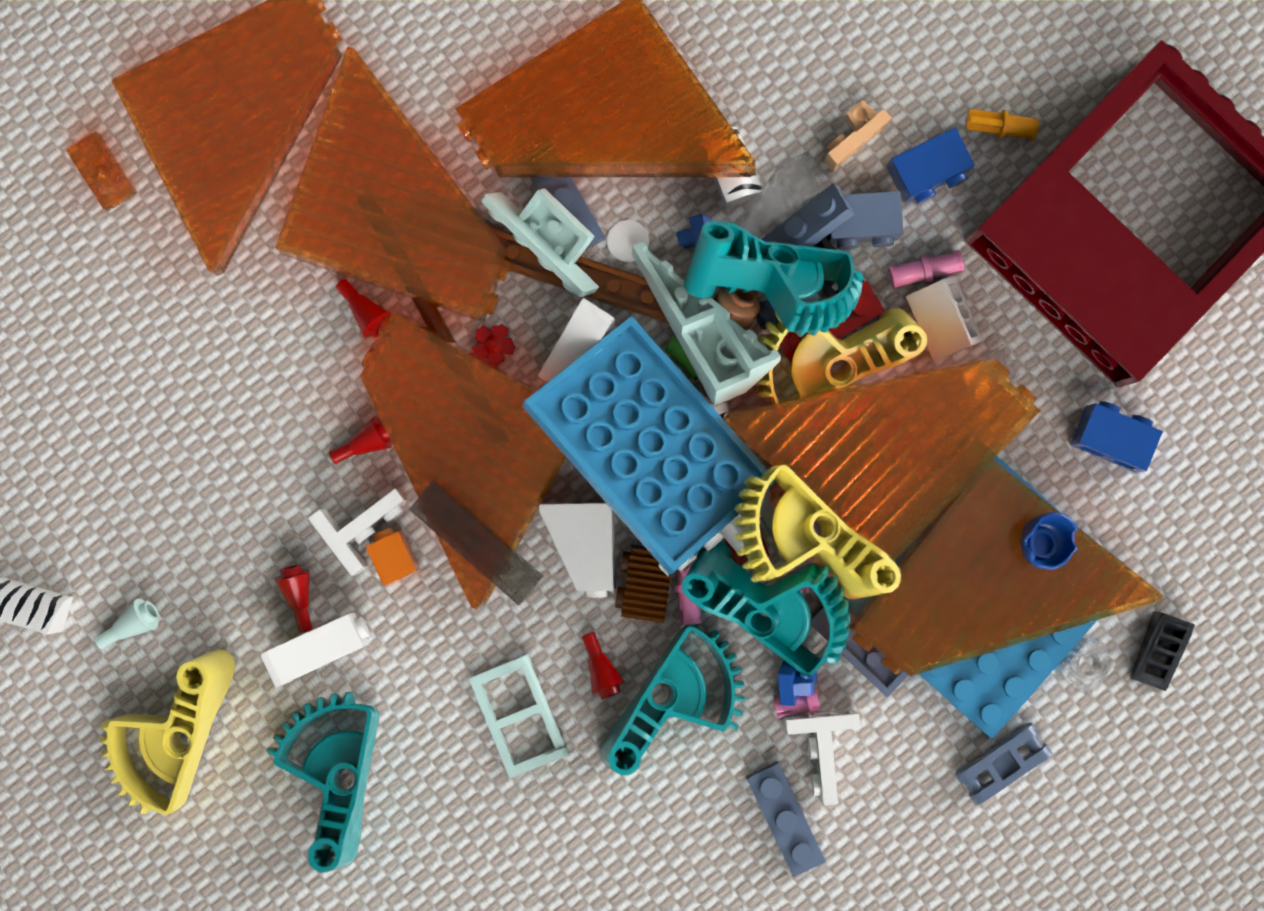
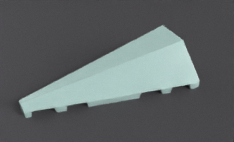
[632,242,781,406]

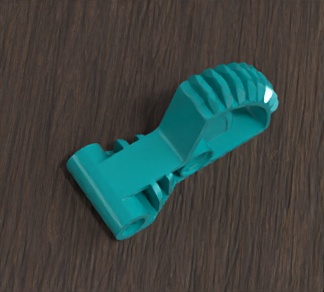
[684,221,864,337]
[682,541,850,676]
[600,625,745,775]
[266,692,380,873]

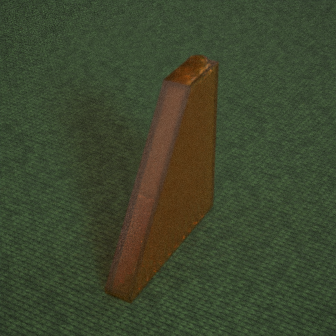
[111,0,343,276]
[455,0,756,177]
[275,47,511,322]
[360,312,567,610]
[722,358,1040,561]
[849,457,1164,676]

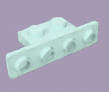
[480,188,599,297]

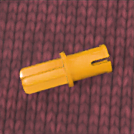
[965,109,1039,140]

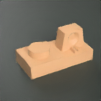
[824,100,892,172]

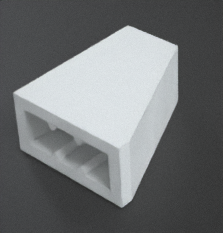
[538,298,616,388]
[539,503,616,598]
[260,612,370,688]

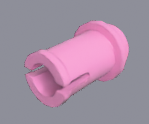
[773,689,820,719]

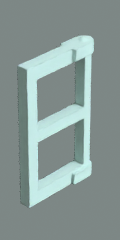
[468,654,569,779]

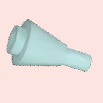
[95,598,159,650]

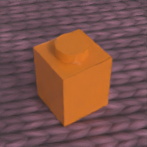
[365,527,421,586]

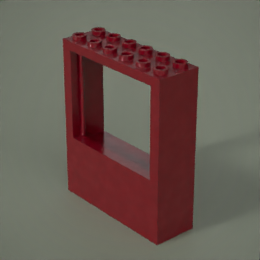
[964,40,1264,388]

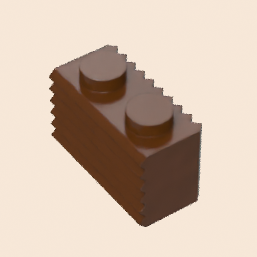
[615,544,671,623]

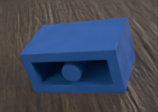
[886,127,975,204]
[1070,401,1163,472]

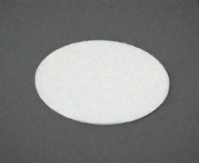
[607,220,649,262]

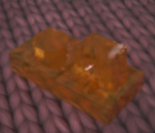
[66,131,137,212]

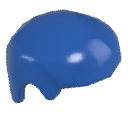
[1020,512,1078,570]

